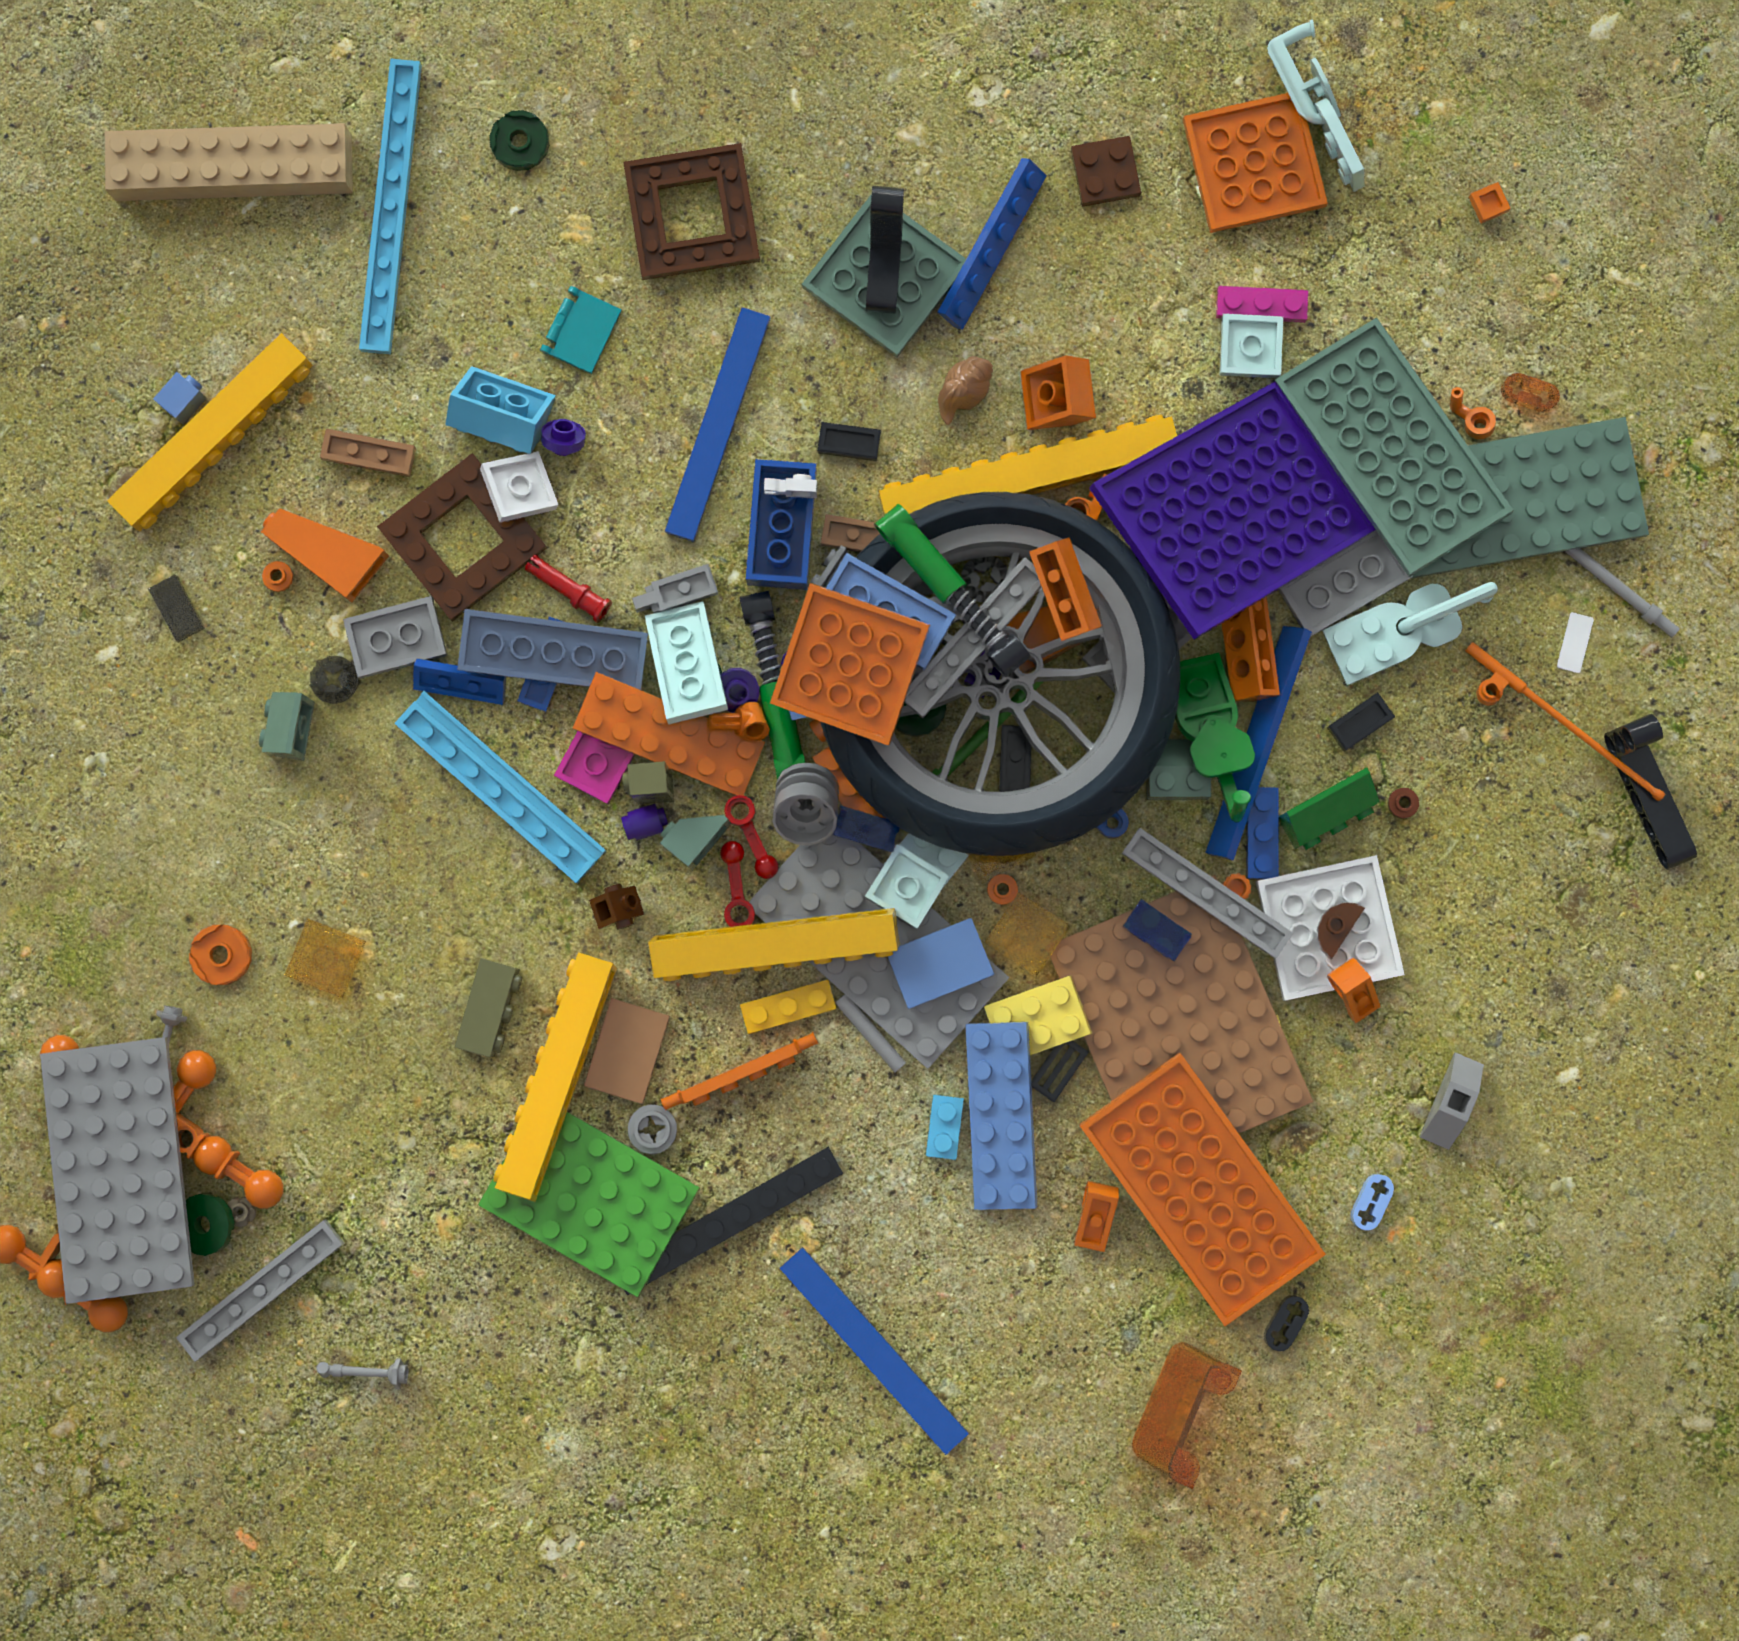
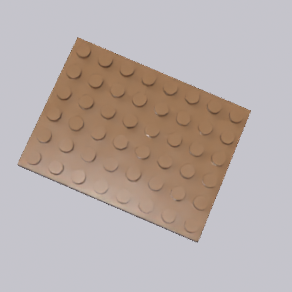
[1045,875,1313,1133]

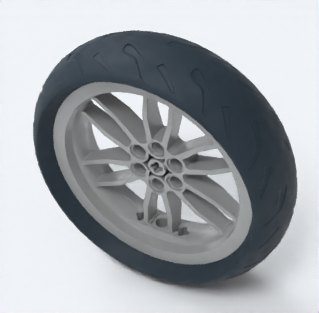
[820,492,1181,856]

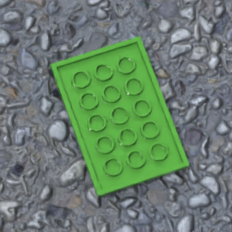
[478,1112,700,1297]

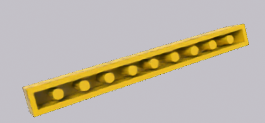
[879,415,1177,515]

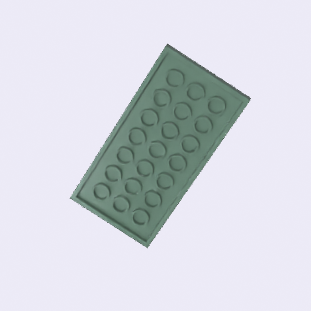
[1275,318,1514,577]
[1411,417,1649,579]

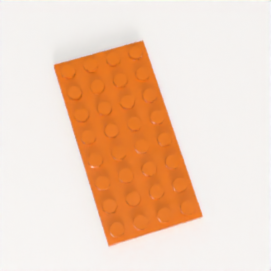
[1079,1052,1326,1326]

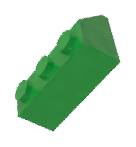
[1279,767,1380,850]

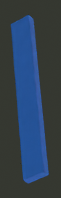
[665,307,770,542]
[1205,626,1312,860]
[780,1247,969,1455]

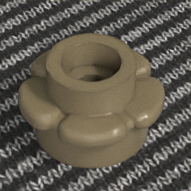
[228,1197,256,1227]

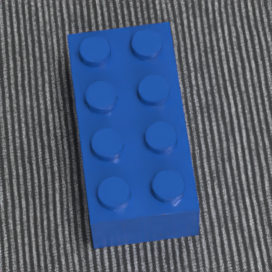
[746,459,817,590]

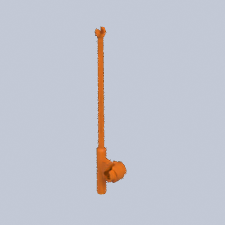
[1465,642,1665,801]

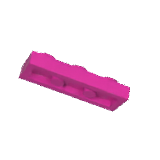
[1216,286,1308,323]

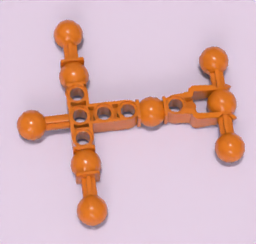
[0,1035,284,1333]

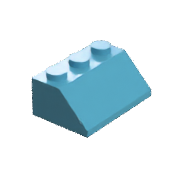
[445,366,556,454]

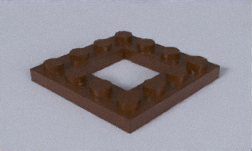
[623,143,760,280]
[377,453,547,622]

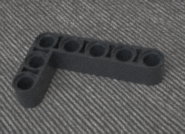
[866,186,904,314]
[1604,714,1697,870]

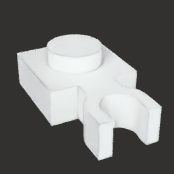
[764,474,817,498]

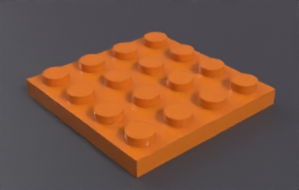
[1183,93,1328,233]
[770,583,931,745]

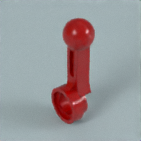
[724,795,779,879]
[720,841,755,927]

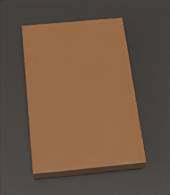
[584,998,670,1104]

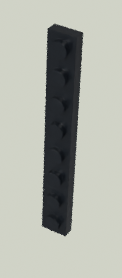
[624,1146,843,1296]

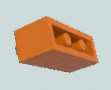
[1029,537,1102,641]

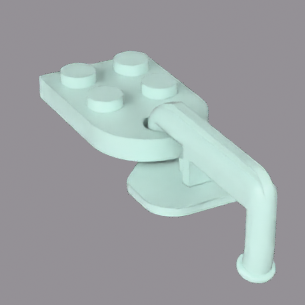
[1267,19,1365,192]
[1322,582,1498,686]

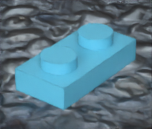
[926,1095,964,1160]

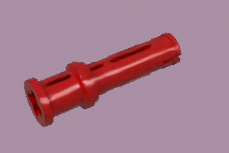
[525,554,612,623]

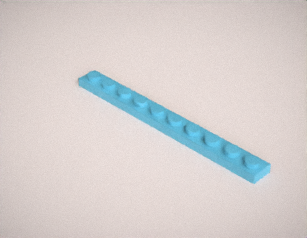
[359,59,422,355]

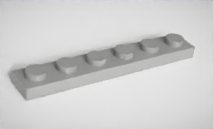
[904,557,1042,718]
[1121,828,1293,959]
[176,1219,345,1362]

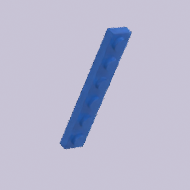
[937,158,1047,330]

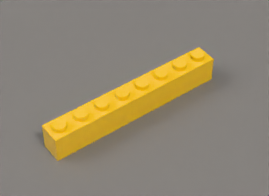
[107,333,313,532]
[648,908,900,981]
[493,952,617,1202]

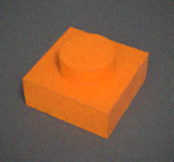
[1469,182,1511,224]

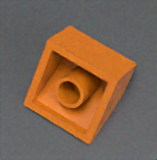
[1021,355,1096,430]

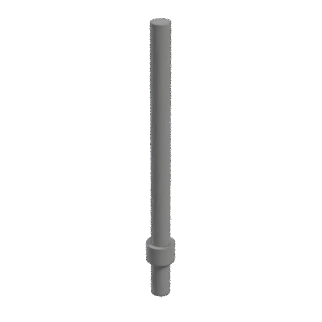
[1564,548,1680,638]

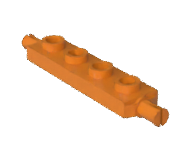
[661,1032,818,1111]

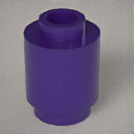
[621,803,668,841]

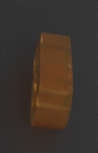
[1501,373,1560,413]

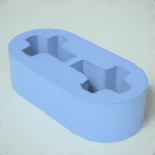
[1350,1174,1394,1231]

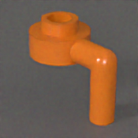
[1450,387,1496,439]

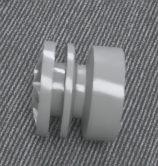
[772,763,839,846]

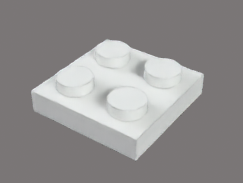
[480,451,558,522]

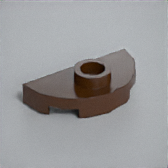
[1317,903,1365,959]

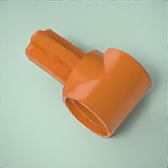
[708,702,769,742]

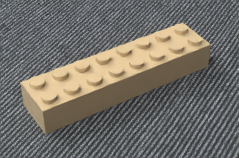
[105,123,353,201]

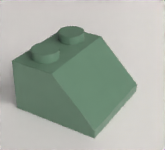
[259,692,315,761]
[1146,739,1211,800]
[660,815,731,871]

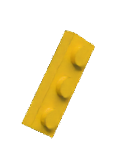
[740,980,836,1034]

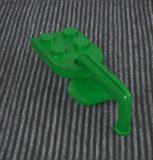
[1175,652,1255,823]

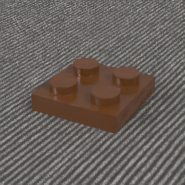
[1071,136,1141,207]

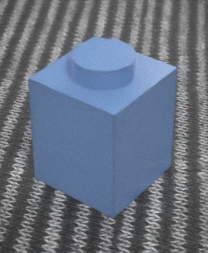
[153,372,207,425]

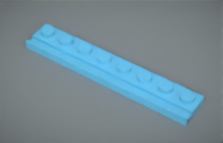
[394,691,606,884]

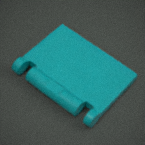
[540,286,622,375]

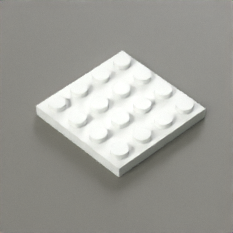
[1256,855,1405,1001]

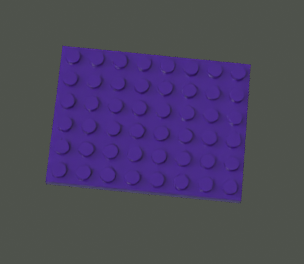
[1089,381,1376,640]

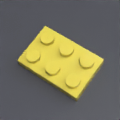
[984,975,1092,1055]

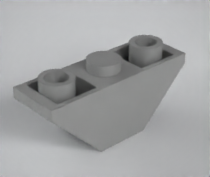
[1419,1052,1484,1150]

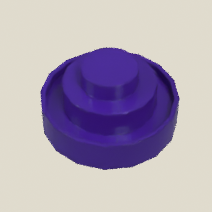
[541,419,586,456]
[721,668,759,713]

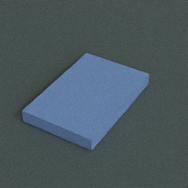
[887,918,994,1009]

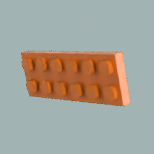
[572,672,765,796]

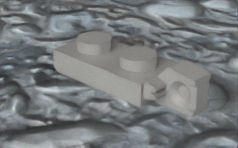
[632,564,718,613]

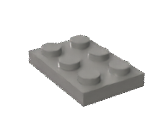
[343,596,448,679]

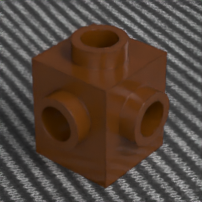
[589,883,644,930]

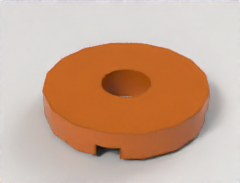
[189,925,252,985]

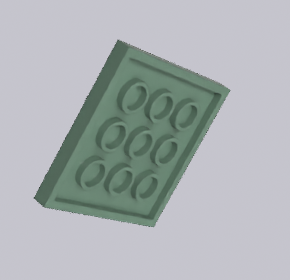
[802,194,966,358]

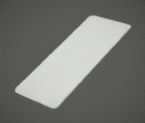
[1557,612,1594,673]

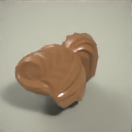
[938,356,993,425]

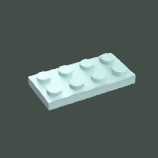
[645,601,728,725]

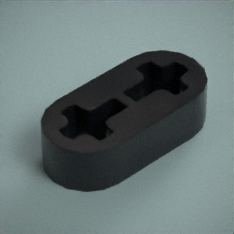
[1264,1295,1309,1351]

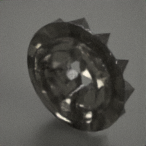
[310,656,359,704]

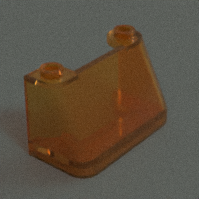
[1132,1342,1242,1489]

